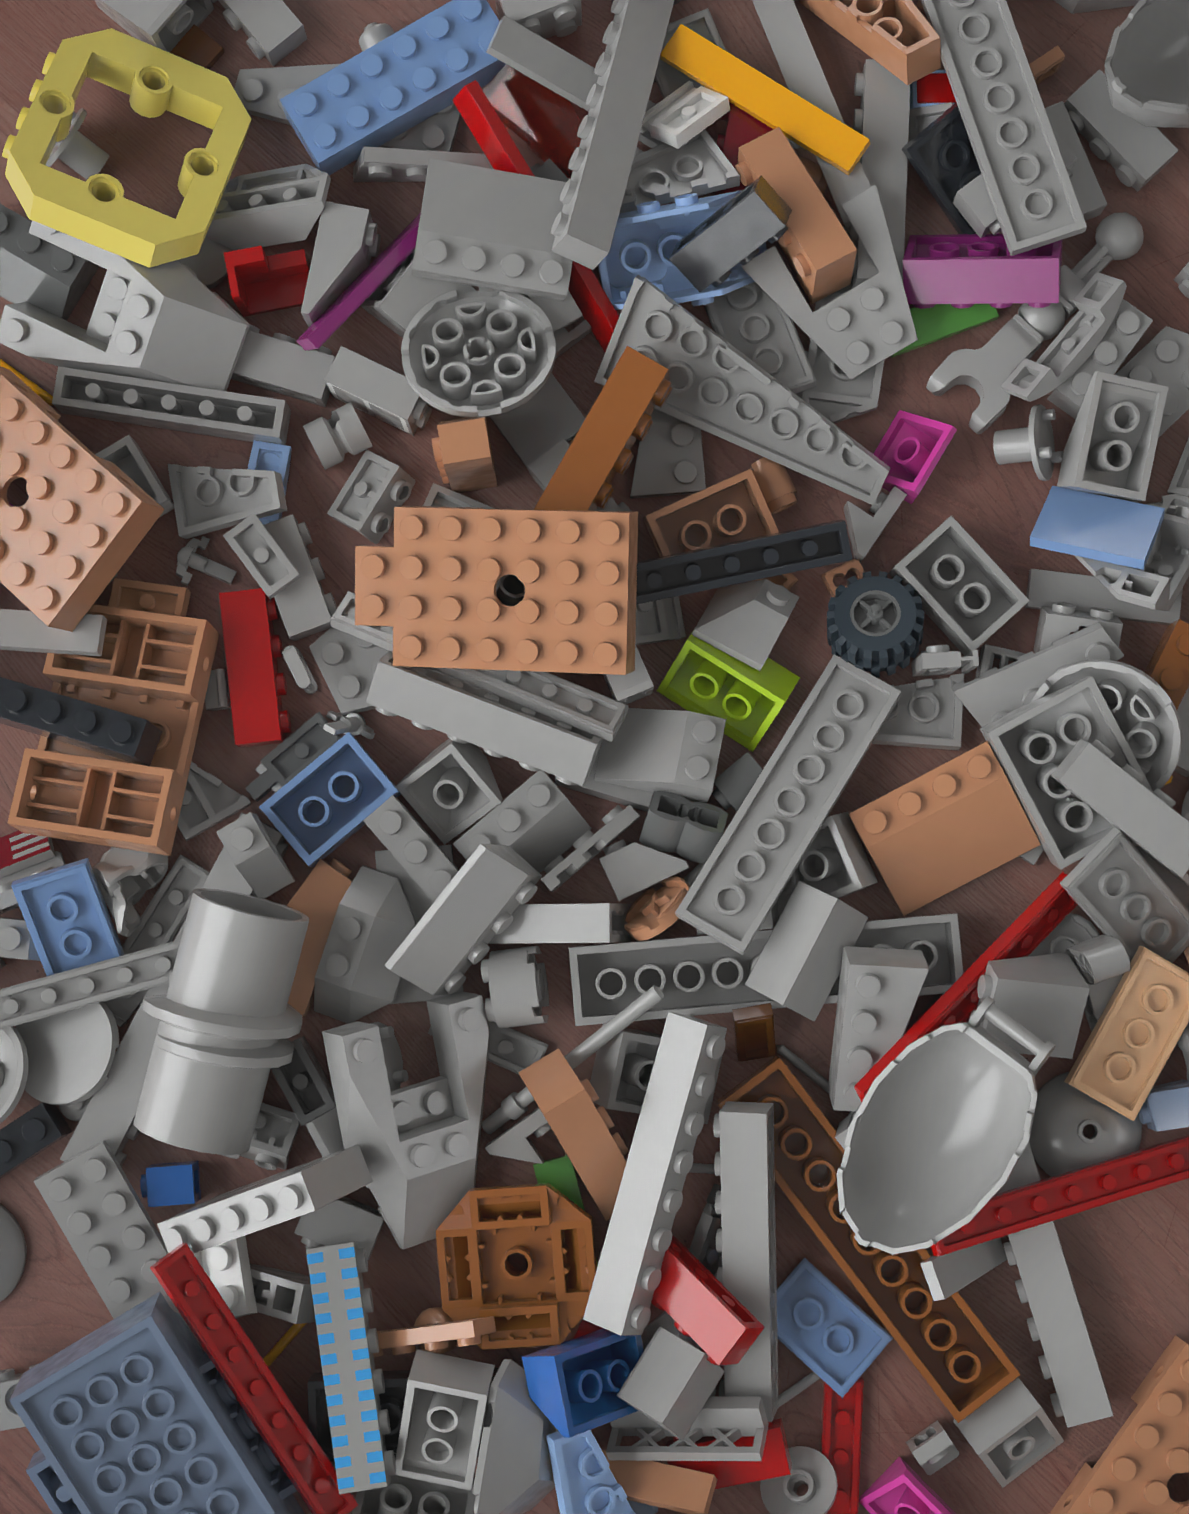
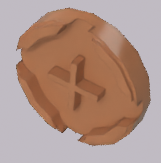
[624,876,691,941]

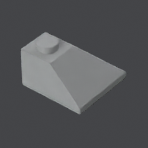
[692,579,799,671]
[395,739,503,845]

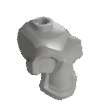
[92,847,168,937]

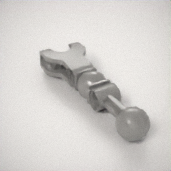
[926,212,1144,434]

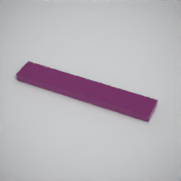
[296,212,421,351]

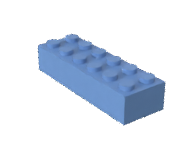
[280,0,514,175]

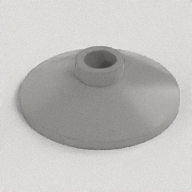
[760,1446,838,1514]

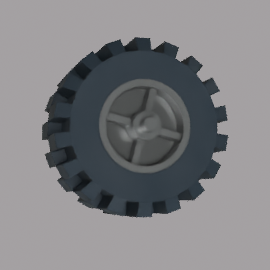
[827,571,924,678]

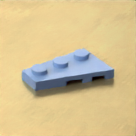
[546,1430,636,1514]

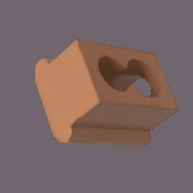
[821,558,865,597]

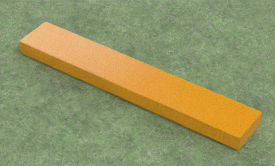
[660,24,870,176]

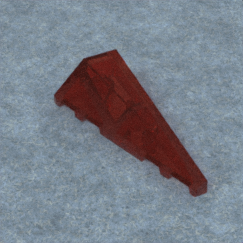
[482,64,581,179]

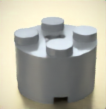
[481,946,549,1028]

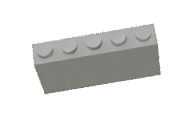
[157,1144,373,1254]

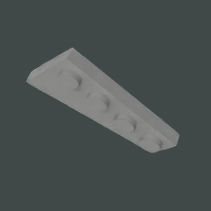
[619,129,740,214]
[353,146,493,182]

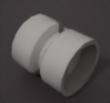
[303,402,372,470]

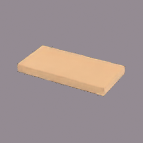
[1064,946,1189,1121]

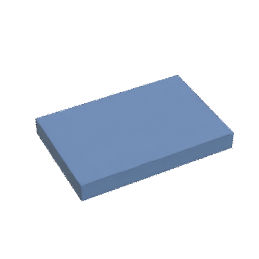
[1030,486,1165,570]
[11,858,125,976]
[777,1258,893,1397]

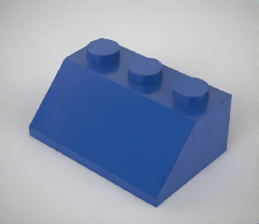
[522,1328,644,1438]

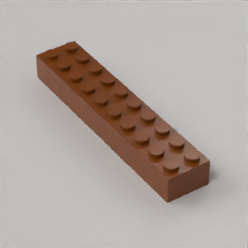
[716,1055,1021,1423]

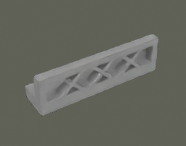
[606,1396,769,1461]

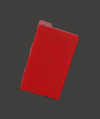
[223,245,310,317]

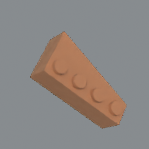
[799,0,941,85]
[735,127,857,304]
[431,416,498,493]
[518,1048,629,1221]

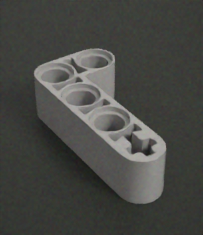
[1065,935,1130,1032]

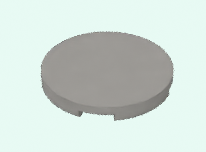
[15,1002,119,1106]

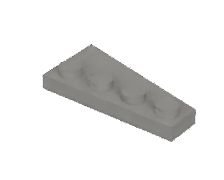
[630,408,706,499]
[951,622,1124,727]
[872,673,964,751]

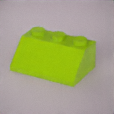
[657,630,800,752]

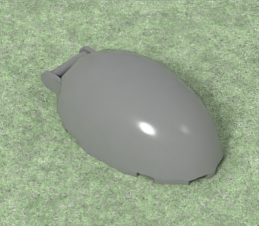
[1104,0,1189,128]
[836,996,1056,1255]

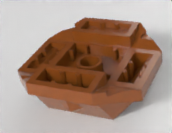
[436,1183,597,1350]

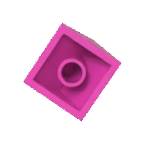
[873,410,957,504]
[859,1456,956,1514]

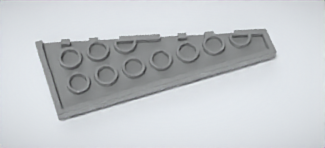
[594,275,890,506]

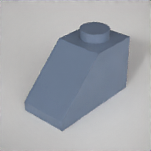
[1138,1079,1189,1132]

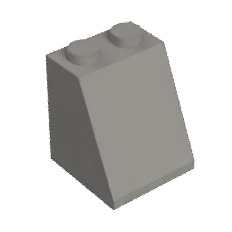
[94,0,214,52]
[361,250,476,338]
[970,953,1090,1059]

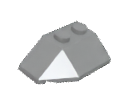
[205,164,331,250]
[314,866,417,1024]

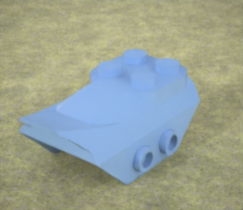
[597,190,767,310]

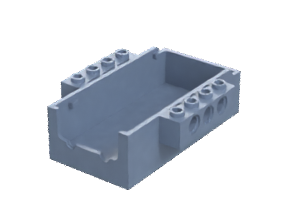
[9,1292,305,1514]

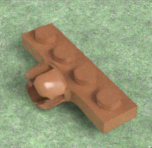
[373,1306,496,1357]

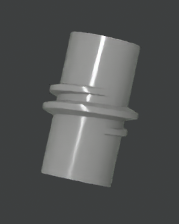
[133,888,309,1155]

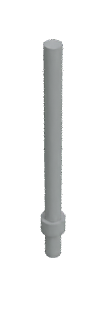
[482,985,664,1135]

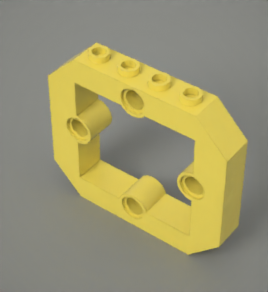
[2,28,252,268]

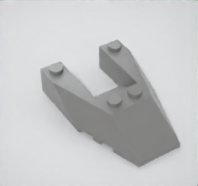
[0,220,250,391]
[322,991,489,1250]

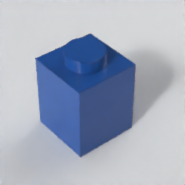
[140,1160,201,1207]

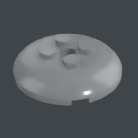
[401,287,556,418]
[1031,659,1182,792]

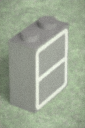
[324,346,432,436]

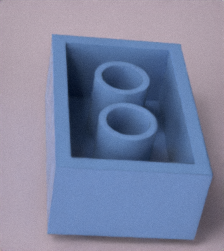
[259,732,401,867]

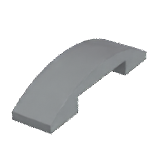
[1001,272,1127,402]

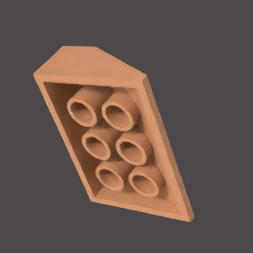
[849,741,1041,916]

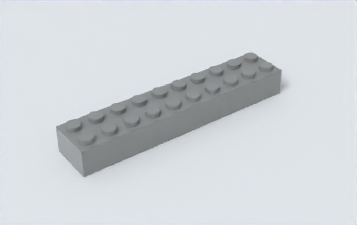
[569,913,963,1026]

